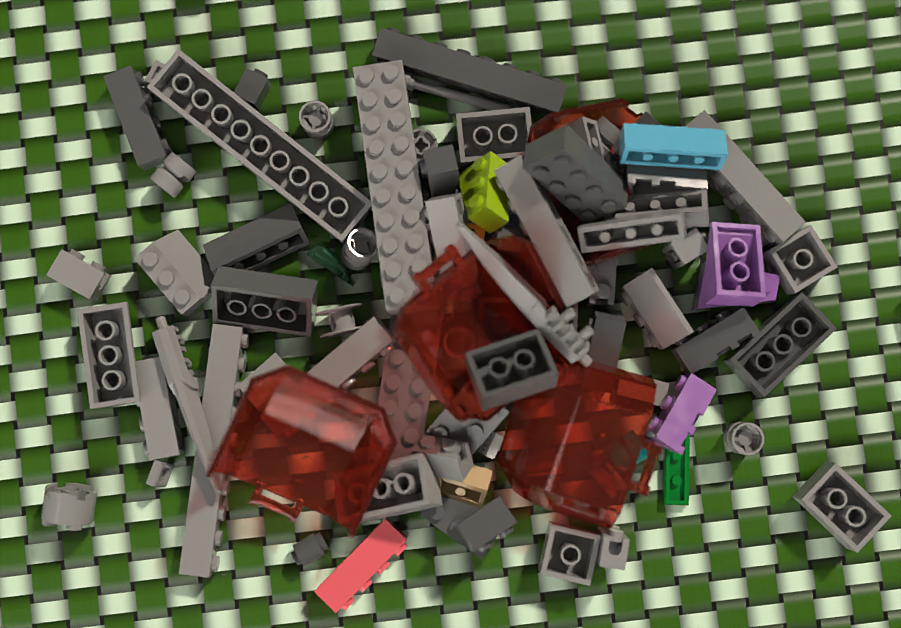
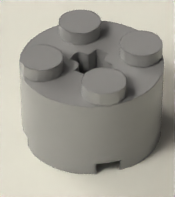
[41,482,98,531]

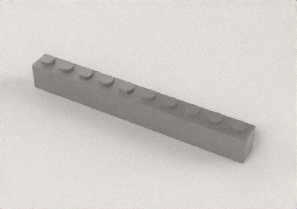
[179,324,250,578]

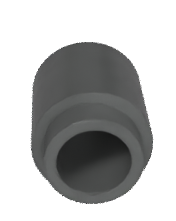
[291,532,330,567]

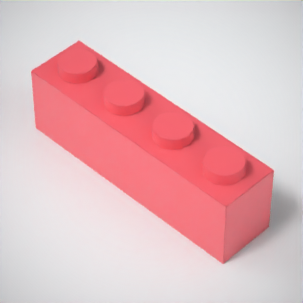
[314,517,408,613]

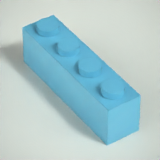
[618,123,728,170]

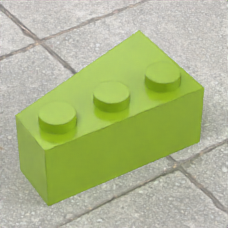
[459,151,509,234]

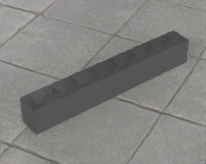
[372,27,568,119]

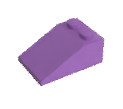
[704,222,766,307]

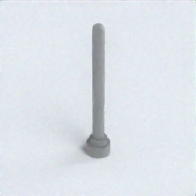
[405,71,512,110]

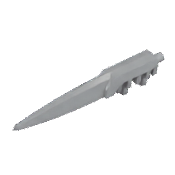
[457,221,594,367]
[152,316,221,495]

